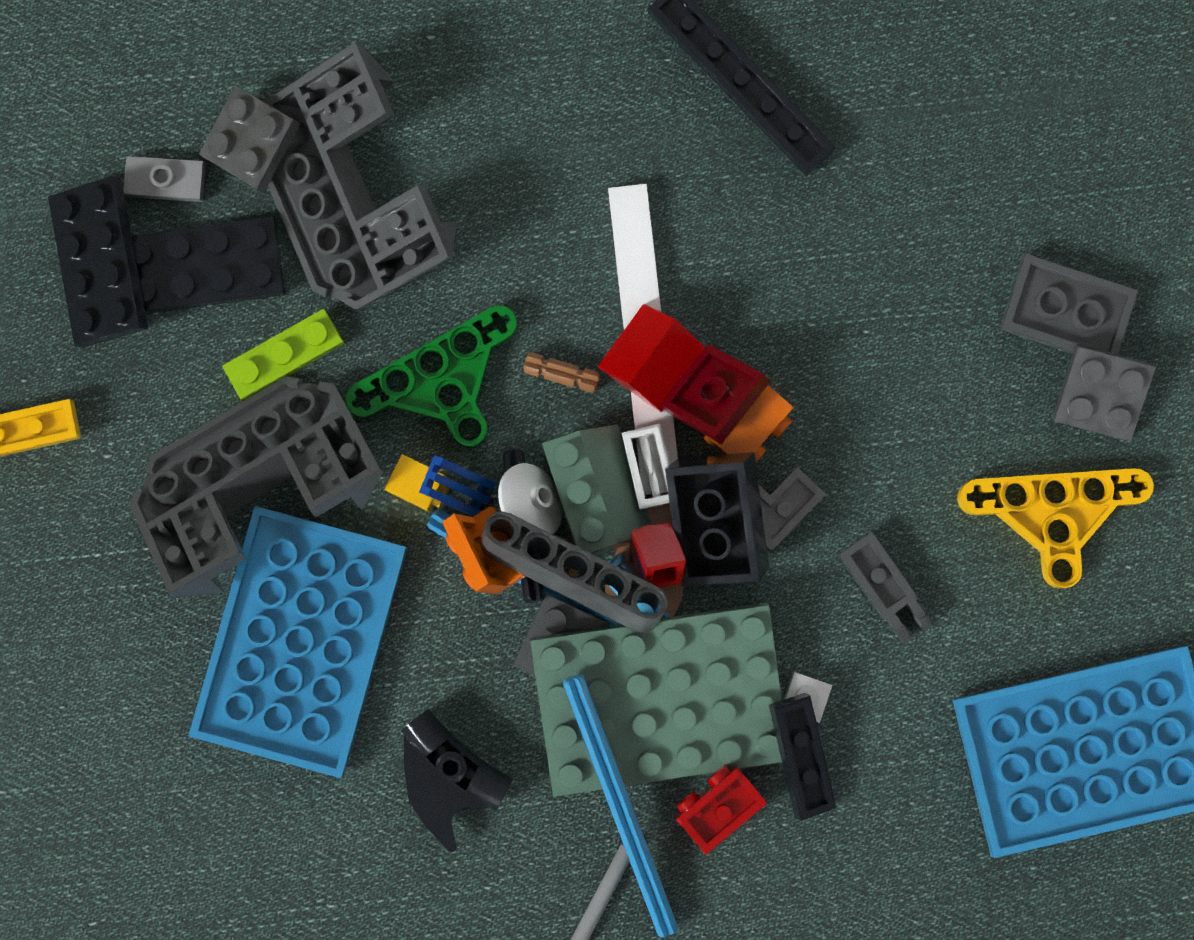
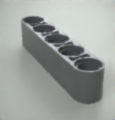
[480,512,668,633]

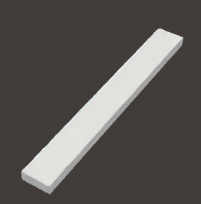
[608,184,678,496]

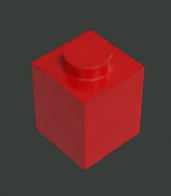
[629,522,686,588]

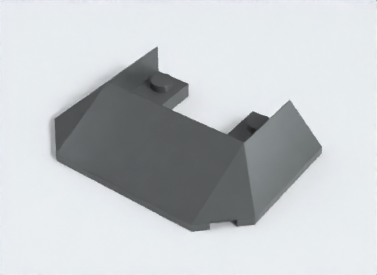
[266,42,456,309]
[130,376,383,597]

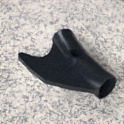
[401,708,513,852]

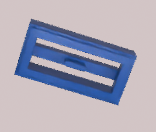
[419,455,496,516]

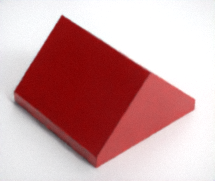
[597,304,705,413]

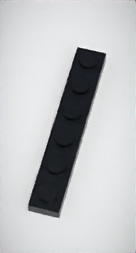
[648,0,836,177]

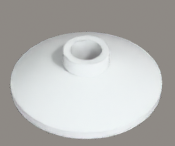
[498,463,563,534]

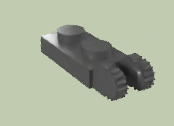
[838,532,932,644]

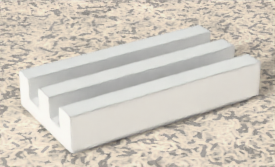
[622,424,670,511]

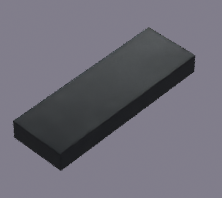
[769,693,836,821]

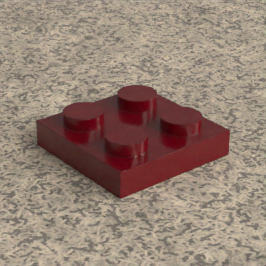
[661,344,770,445]

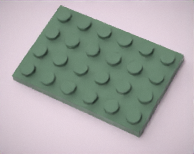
[530,602,782,797]

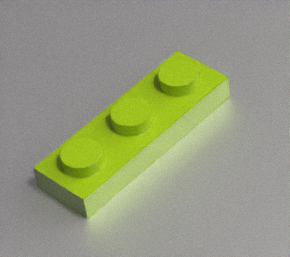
[222,309,345,401]

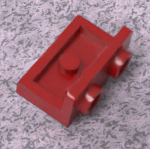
[675,765,767,855]

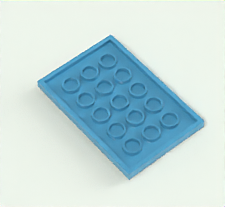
[188,506,408,779]
[952,646,1194,858]

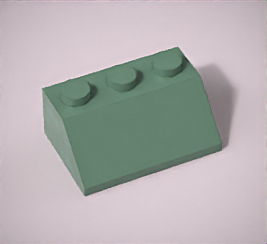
[542,424,652,556]

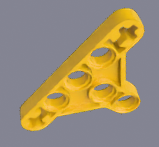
[957,468,1154,588]

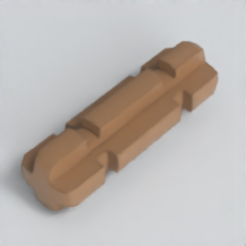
[523,352,600,393]

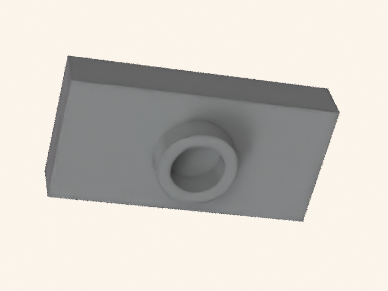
[123,156,206,202]

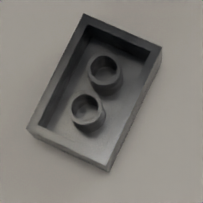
[665,452,769,586]

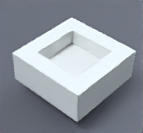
[784,672,832,723]

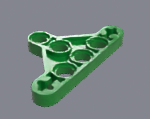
[345,305,518,448]

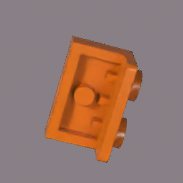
[442,506,526,594]

